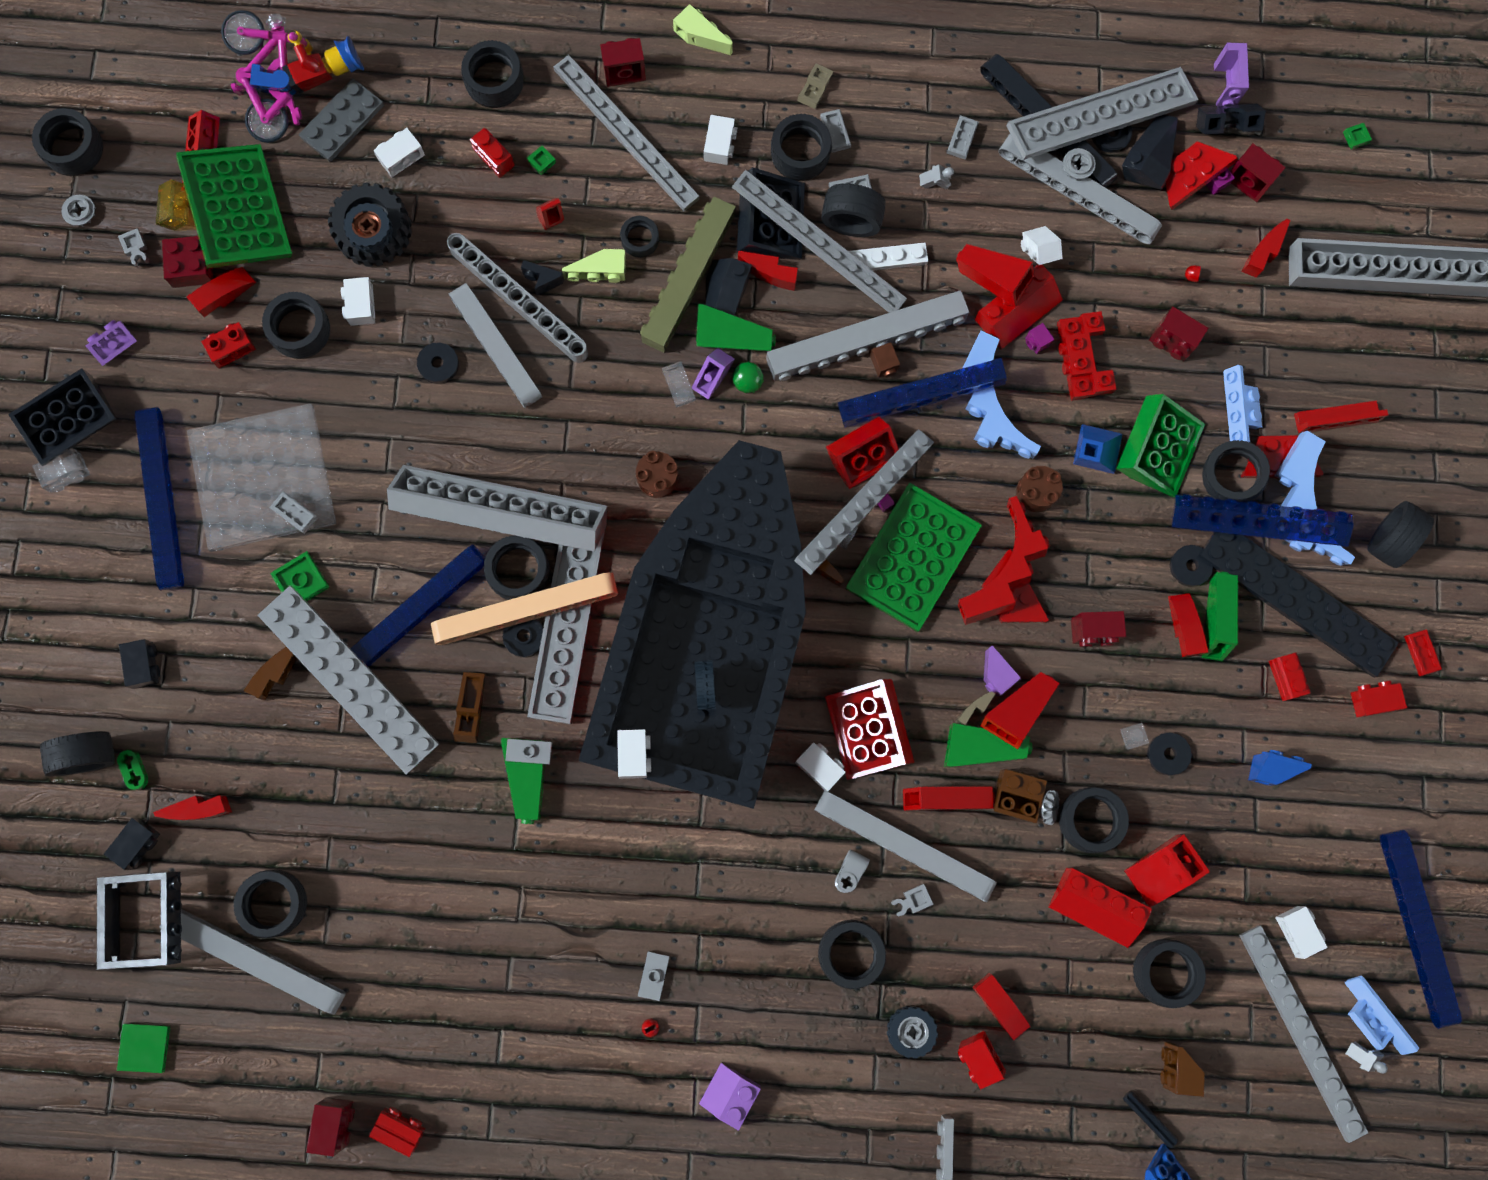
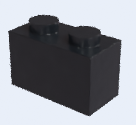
[119,639,160,689]
[103,818,160,870]

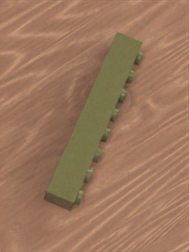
[640,197,736,353]

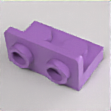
[85,320,137,366]

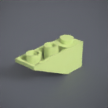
[673,4,733,55]
[562,249,626,283]

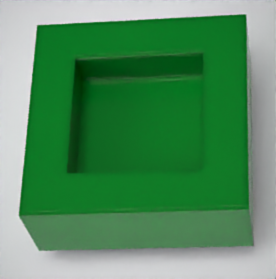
[1343,123,1372,150]
[527,146,556,175]

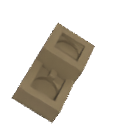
[797,63,834,109]
[955,692,995,725]

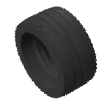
[461,40,524,108]
[32,108,103,176]
[771,113,832,181]
[822,183,886,237]
[262,292,330,359]
[1202,440,1270,506]
[1367,501,1434,568]
[484,535,550,600]
[40,731,115,776]
[1059,787,1129,853]
[233,870,307,938]
[818,920,886,989]
[1133,939,1206,1008]

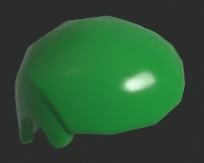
[732,362,764,394]

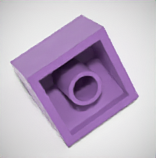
[699,1063,761,1131]

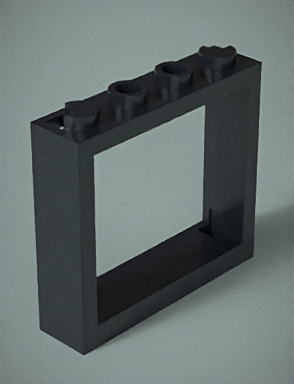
[97,872,182,969]

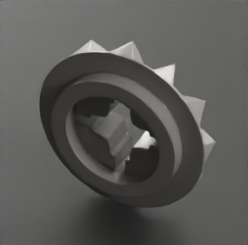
[1062,148,1095,180]
[61,195,96,227]
[1041,790,1060,825]

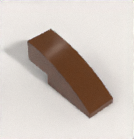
[244,647,298,701]
[453,672,485,743]

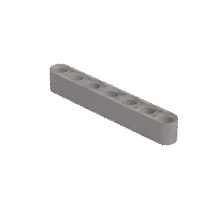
[448,283,542,408]

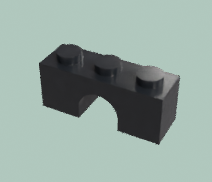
[1196,103,1266,134]

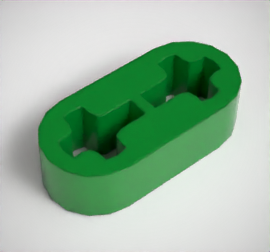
[117,750,148,790]

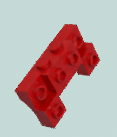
[1057,311,1116,401]

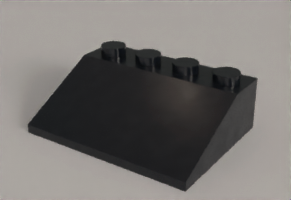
[737,167,805,260]
[8,368,117,466]

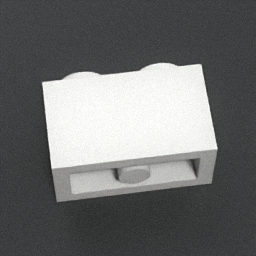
[704,115,738,165]
[374,128,425,177]
[1021,226,1062,265]
[341,277,375,326]
[617,730,651,779]
[795,742,845,792]
[1275,906,1327,959]

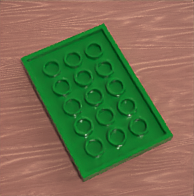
[176,144,292,268]
[845,482,982,632]

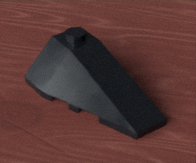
[1122,115,1178,190]
[706,258,752,316]

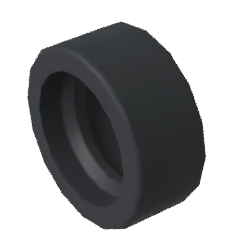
[620,216,659,258]

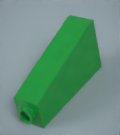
[696,304,776,351]
[1202,572,1238,661]
[944,723,1032,768]
[501,738,546,825]

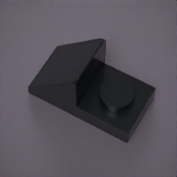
[521,260,564,295]

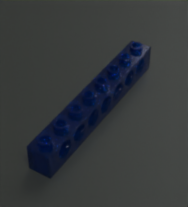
[838,358,1007,428]
[1172,494,1354,547]

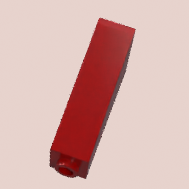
[956,244,1034,306]
[981,672,1059,749]
[903,787,995,811]

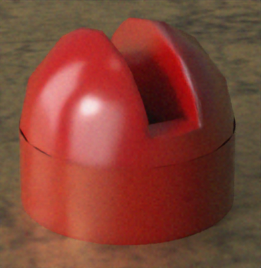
[1185,265,1201,282]
[642,1018,660,1037]

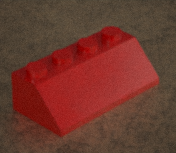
[975,264,1063,350]
[1048,868,1152,948]

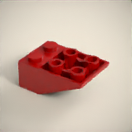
[1124,834,1210,908]

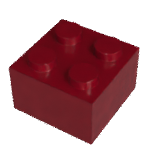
[600,38,646,87]
[1230,143,1286,203]
[162,236,214,288]
[1149,307,1208,362]
[1071,611,1126,648]
[306,1097,355,1157]

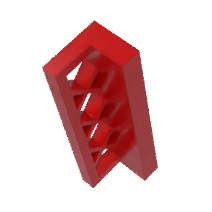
[181,110,220,194]
[1294,400,1388,434]

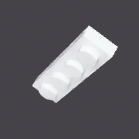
[848,243,928,271]

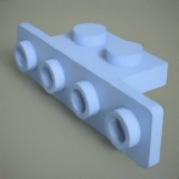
[1223,365,1262,442]
[1345,976,1419,1055]

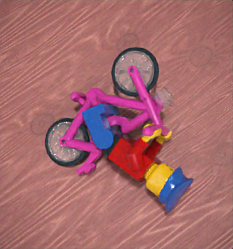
[221,10,364,143]

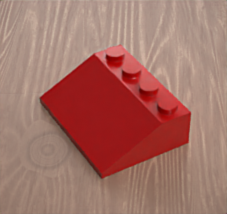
[825,679,915,780]

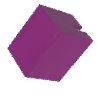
[878,493,895,513]

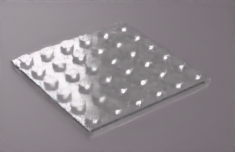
[187,403,336,552]

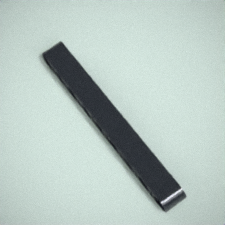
[980,54,1118,188]

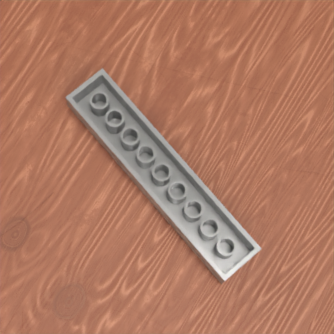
[1289,238,1488,297]
[387,465,607,552]

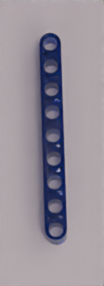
[135,407,184,591]
[351,545,486,667]
[1380,829,1462,1029]

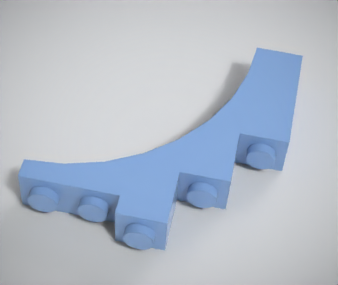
[957,331,1041,459]
[1275,431,1355,566]

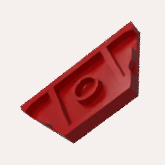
[1166,141,1238,210]
[1241,435,1323,478]
[981,549,1049,623]

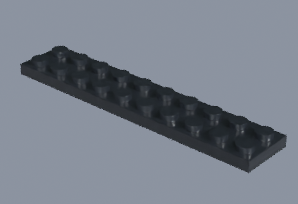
[1199,522,1399,678]

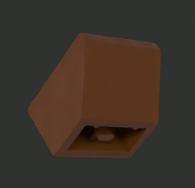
[994,769,1047,823]
[1160,1042,1205,1097]

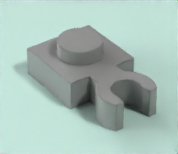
[118,228,149,268]
[891,884,933,916]

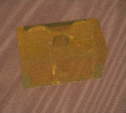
[156,179,189,231]

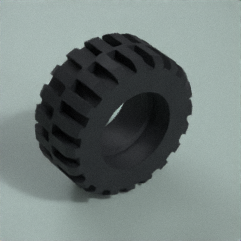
[328,183,412,267]

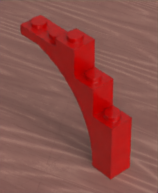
[958,496,1050,625]

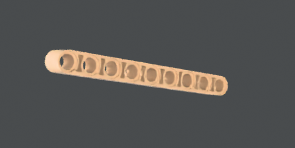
[431,572,618,645]

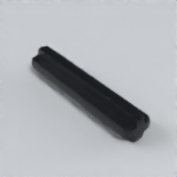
[1123,1091,1178,1148]

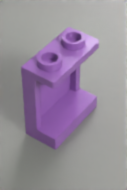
[1214,43,1249,106]

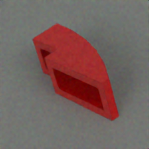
[536,197,565,230]
[1241,219,1291,278]
[738,251,798,291]
[186,267,256,318]
[1168,593,1208,657]
[153,795,232,821]
[972,973,1030,1041]

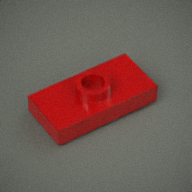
[1404,629,1442,676]

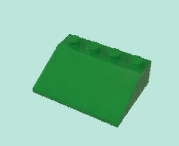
[1116,394,1205,497]

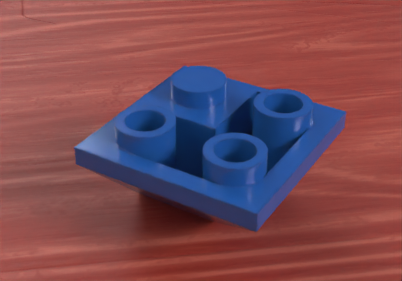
[1073,424,1123,474]
[1248,750,1312,786]
[1145,1143,1192,1180]

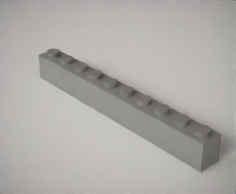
[766,290,969,381]

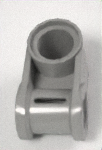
[835,849,870,893]

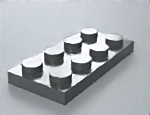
[298,78,384,162]

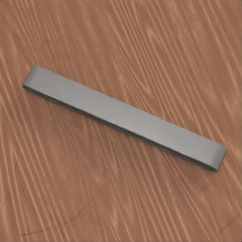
[998,134,1162,244]
[447,233,588,363]
[814,791,997,902]
[160,909,346,1015]

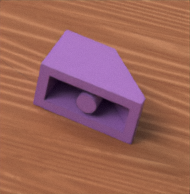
[692,348,735,399]
[984,646,1020,697]

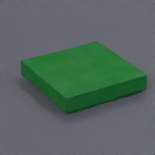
[270,551,330,601]
[117,1023,170,1073]

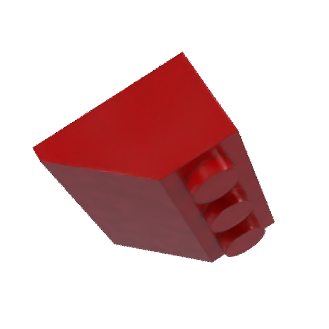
[826,416,899,489]

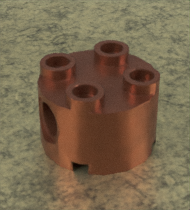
[636,451,678,498]
[1016,466,1063,512]

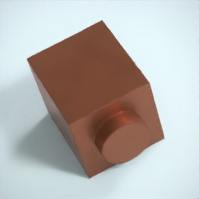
[870,342,900,378]

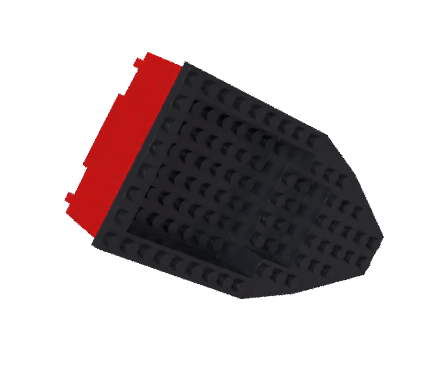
[579,440,806,809]

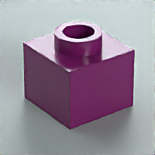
[1206,169,1235,195]
[1025,323,1054,355]

